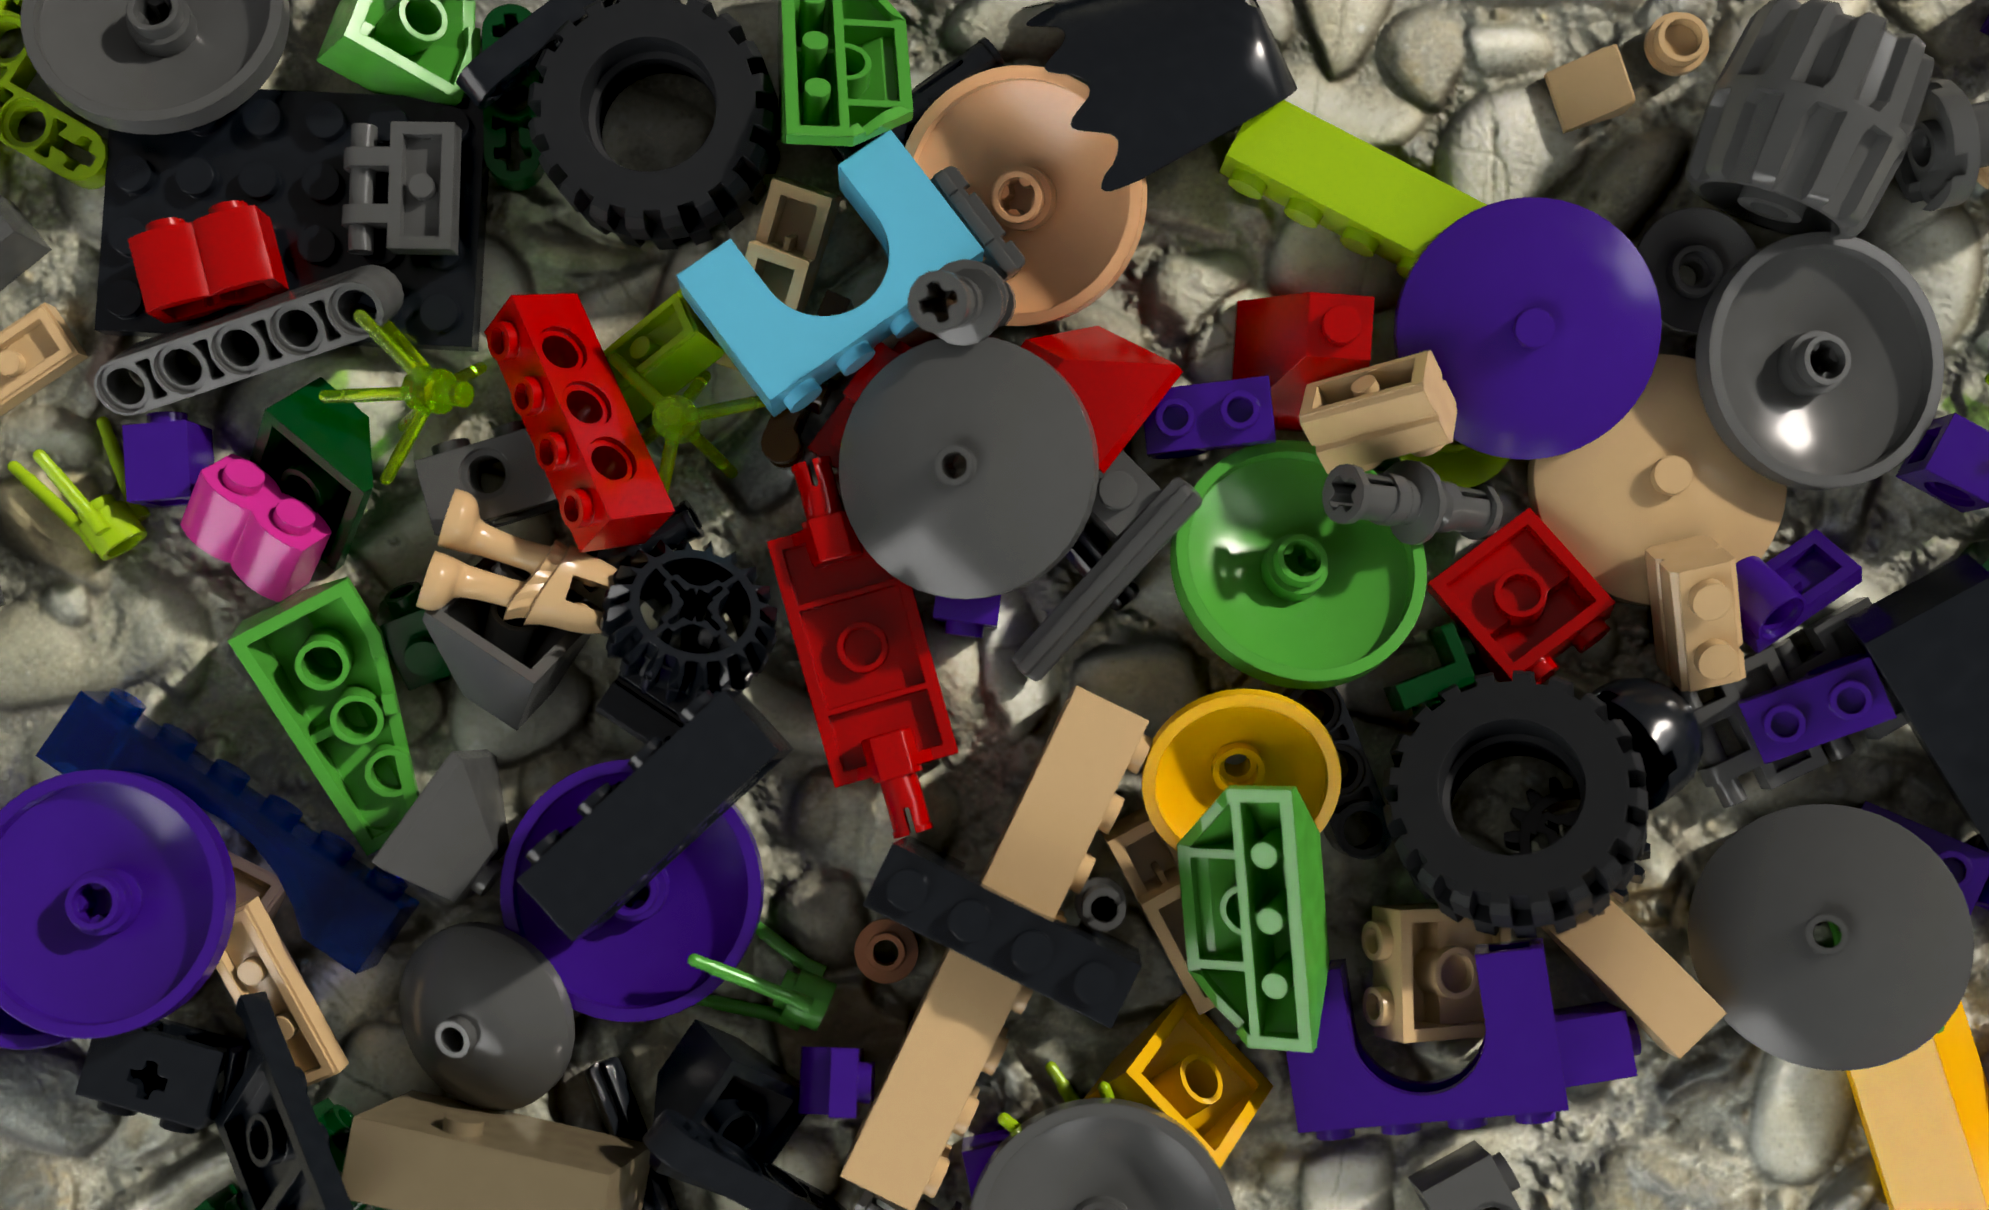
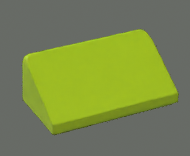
[603,289,724,424]

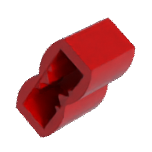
[128,200,289,324]

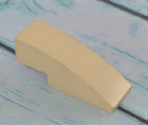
[715,176,842,371]
[1100,806,1216,1015]
[1541,900,1727,1059]

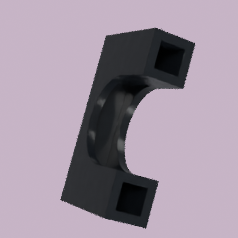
[863,836,1141,1029]

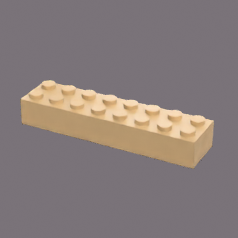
[840,686,1153,1210]

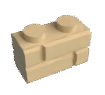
[1299,350,1457,474]
[1645,535,1746,692]

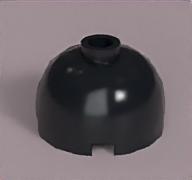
[1591,678,1704,810]

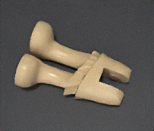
[416,489,617,634]

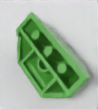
[777,0,913,147]
[1177,785,1330,1053]

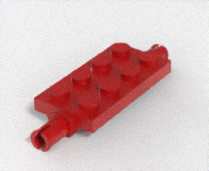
[767,456,959,839]

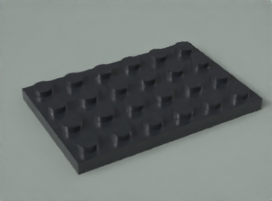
[95,89,489,352]

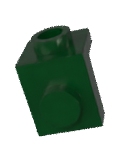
[376,582,452,691]
[1383,622,1478,714]

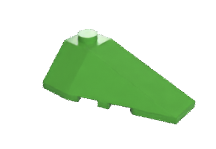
[227,576,419,856]

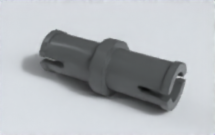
[1074,876,1127,931]

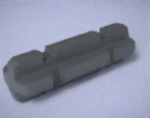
[930,166,1025,281]

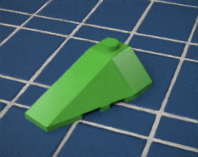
[316,0,480,106]

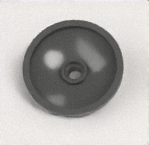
[399,922,575,1111]

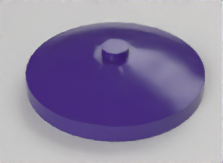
[1393,197,1662,460]
[500,759,764,1022]
[0,769,236,1039]

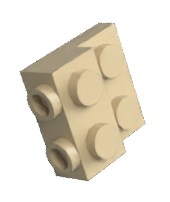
[1361,903,1511,1044]

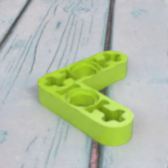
[0,0,108,189]

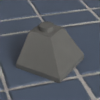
[422,558,604,731]
[371,749,510,902]

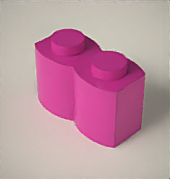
[180,454,332,602]

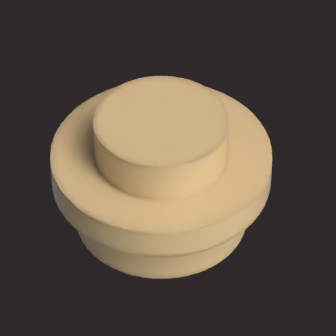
[1644,12,1709,76]

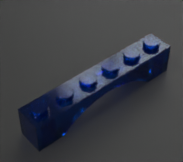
[35,688,420,974]

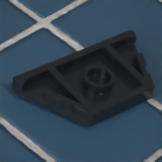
[215,991,354,1210]

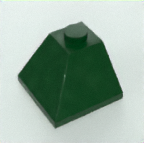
[249,377,373,571]

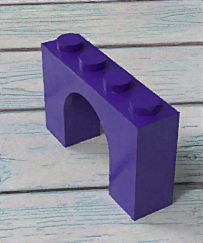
[1286,938,1569,1141]

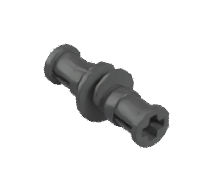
[908,259,1016,346]
[1322,460,1503,545]

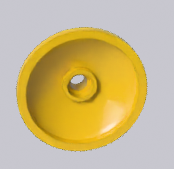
[1141,689,1341,851]

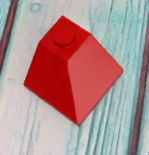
[1231,292,1375,432]
[1020,325,1183,474]

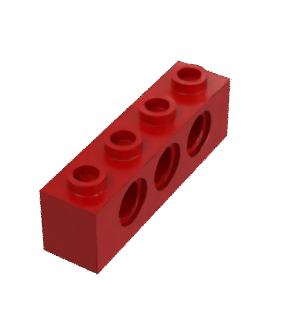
[484,293,675,553]

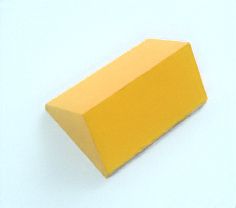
[1846,1001,1989,1210]

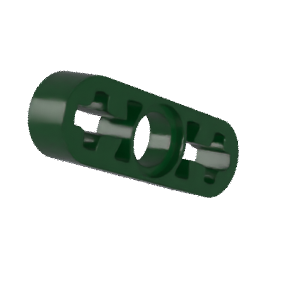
[482,4,545,191]

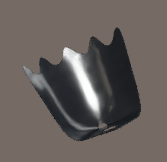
[1022,0,1298,191]

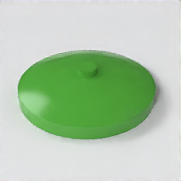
[1170,440,1427,689]

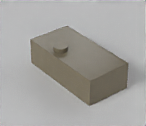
[342,1090,650,1210]

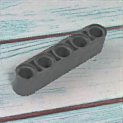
[94,265,404,416]

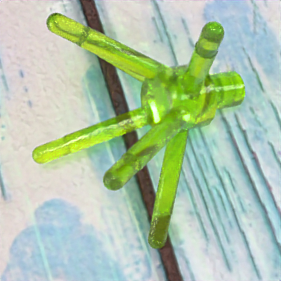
[319,309,487,485]
[609,353,766,495]

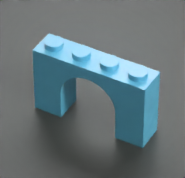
[676,130,984,417]

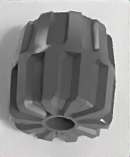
[1686,0,1934,240]

